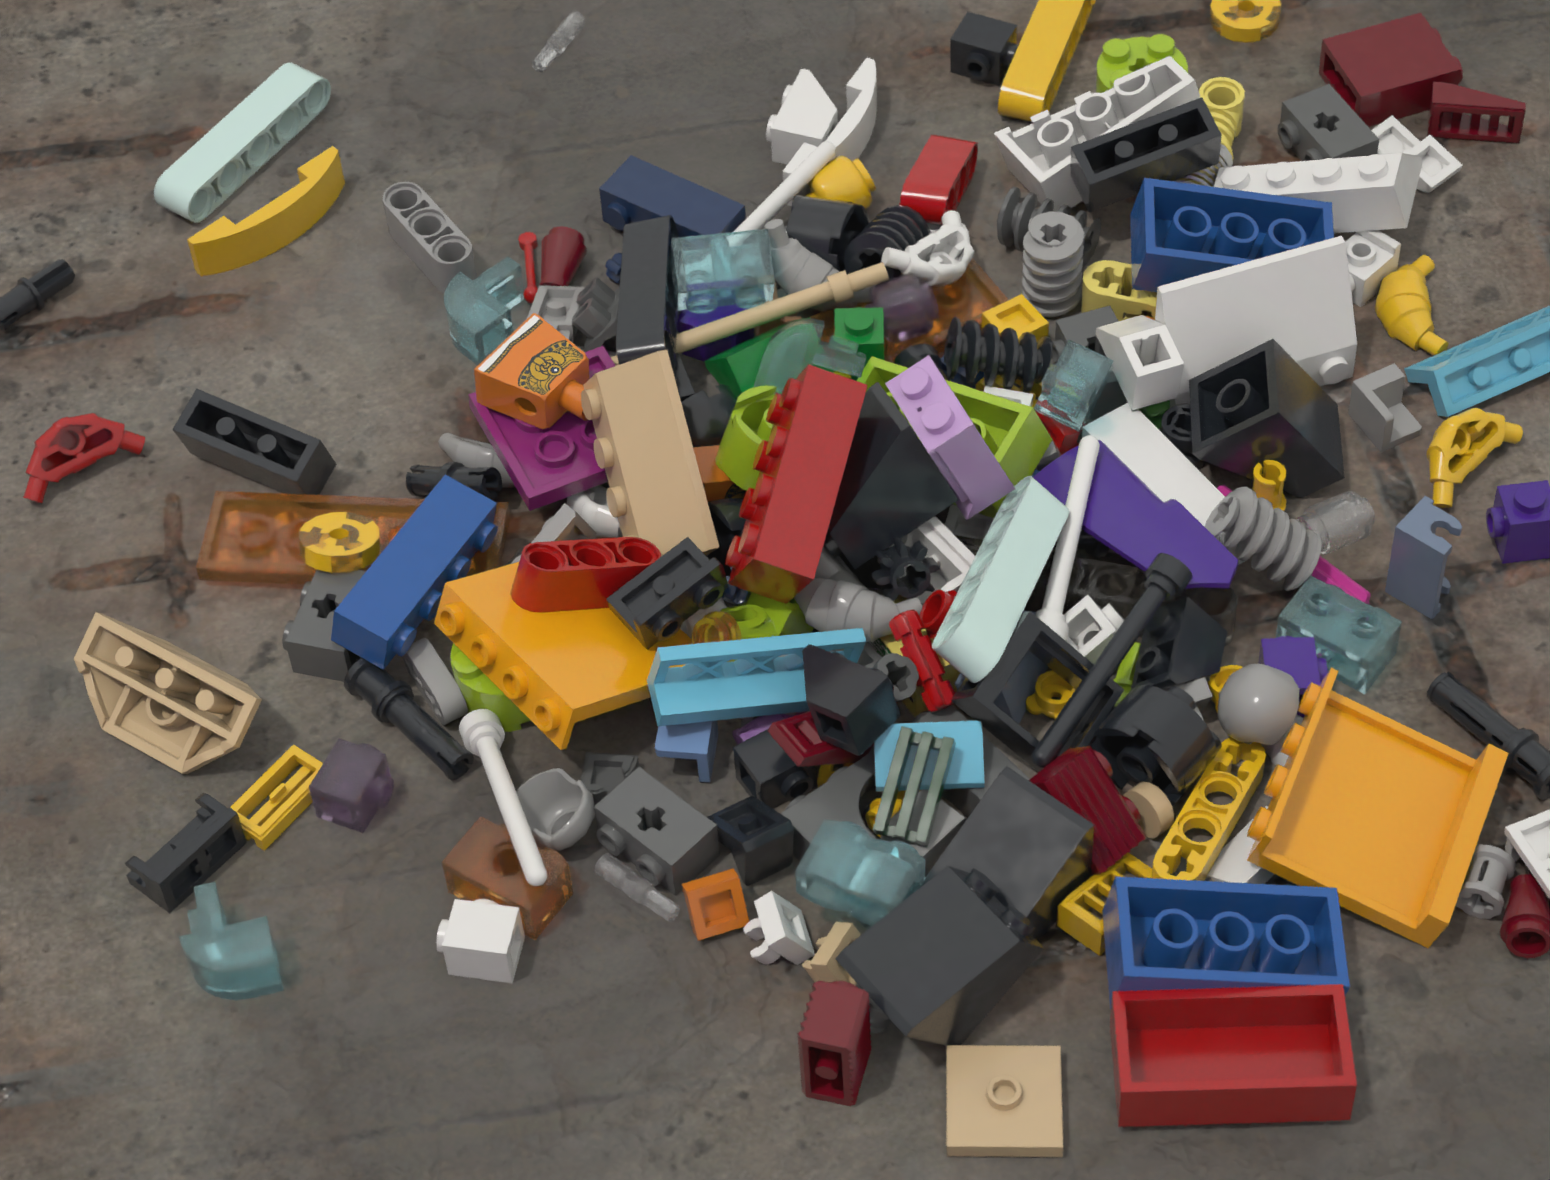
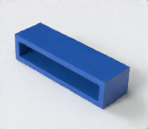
[331,474,498,670]

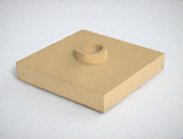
[947,1045,1063,1157]

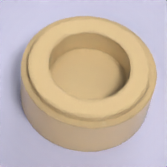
[1123,782,1174,838]

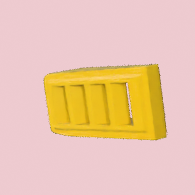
[1057,853,1152,956]

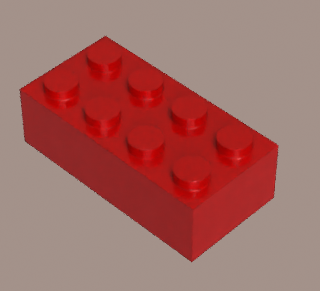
[725,364,868,604]
[1110,984,1357,1127]

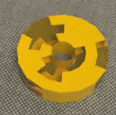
[1210,0,1281,43]
[299,512,380,573]

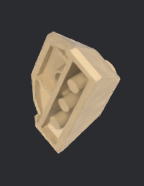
[74,612,262,774]

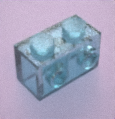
[671,229,775,313]
[1276,576,1402,694]

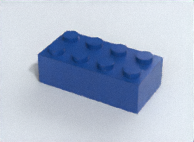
[1130,178,1334,292]
[1102,876,1350,1010]

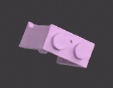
[885,355,1015,520]

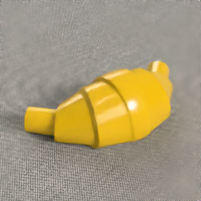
[1375,255,1449,356]
[1426,408,1523,508]

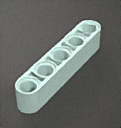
[154,63,331,223]
[932,476,1070,683]

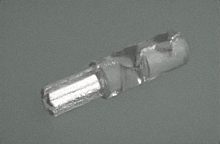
[532,11,586,73]
[594,853,680,922]

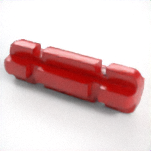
[889,610,955,712]

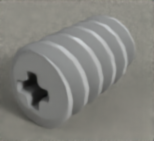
[1022,211,1084,317]
[1204,487,1322,591]

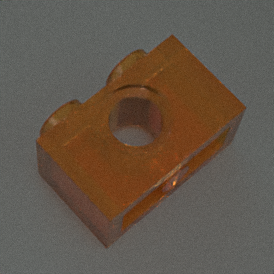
[442,816,574,940]

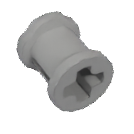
[1456,845,1516,919]

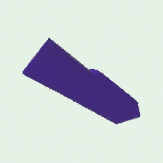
[1033,440,1238,589]

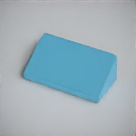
[874,721,985,792]

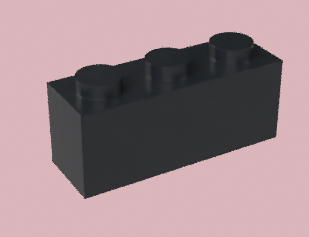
[1070,97,1222,213]
[172,388,337,505]

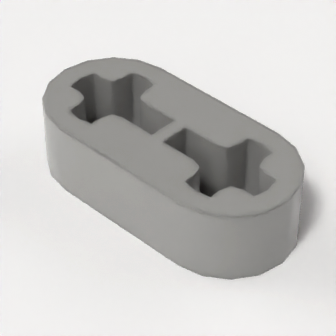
[402,638,468,726]

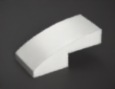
[1371,115,1463,193]

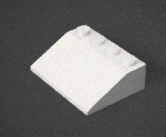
[1155,236,1357,408]

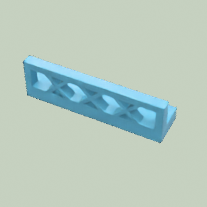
[1404,306,1550,417]
[647,628,866,726]

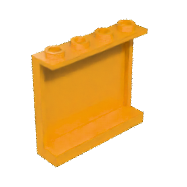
[434,562,696,750]
[1247,668,1508,948]

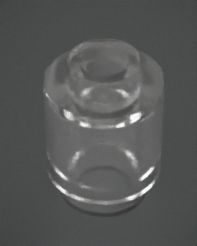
[1296,490,1375,555]

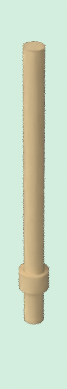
[611,262,889,366]

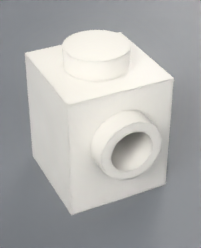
[436,899,525,983]

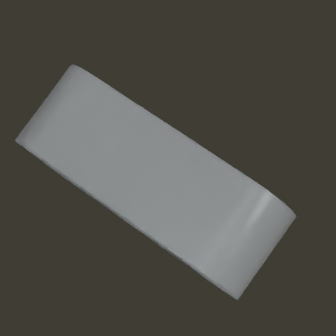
[383,182,477,296]

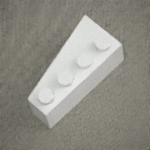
[994,56,1201,212]

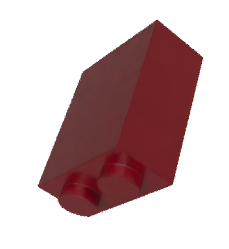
[1319,12,1463,127]

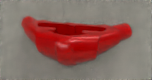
[23,413,145,504]

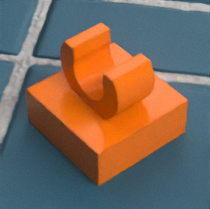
[682,868,749,941]

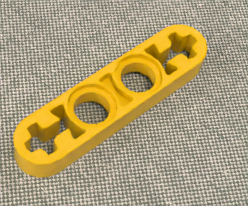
[1151,737,1266,881]

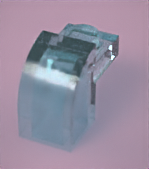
[444,256,524,366]
[754,319,866,394]
[1034,340,1114,432]
[179,882,284,1000]

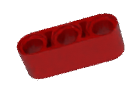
[899,134,978,226]
[510,537,661,613]

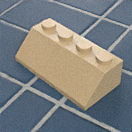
[581,350,719,557]

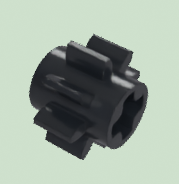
[871,537,940,601]

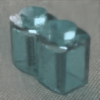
[795,820,926,926]

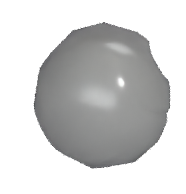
[1217,664,1299,745]
[516,768,595,852]

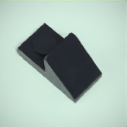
[707,796,794,886]

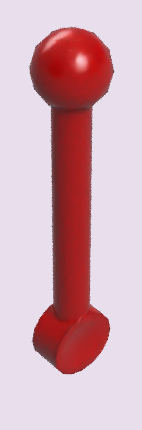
[518,232,538,304]

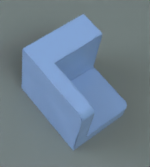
[655,720,718,783]

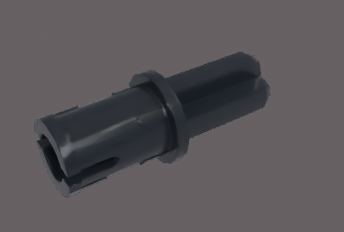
[0,259,75,330]

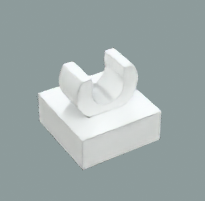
[743,891,815,965]

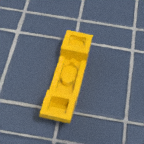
[187,146,345,276]

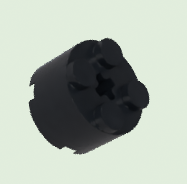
[785,195,869,272]
[1091,685,1222,807]

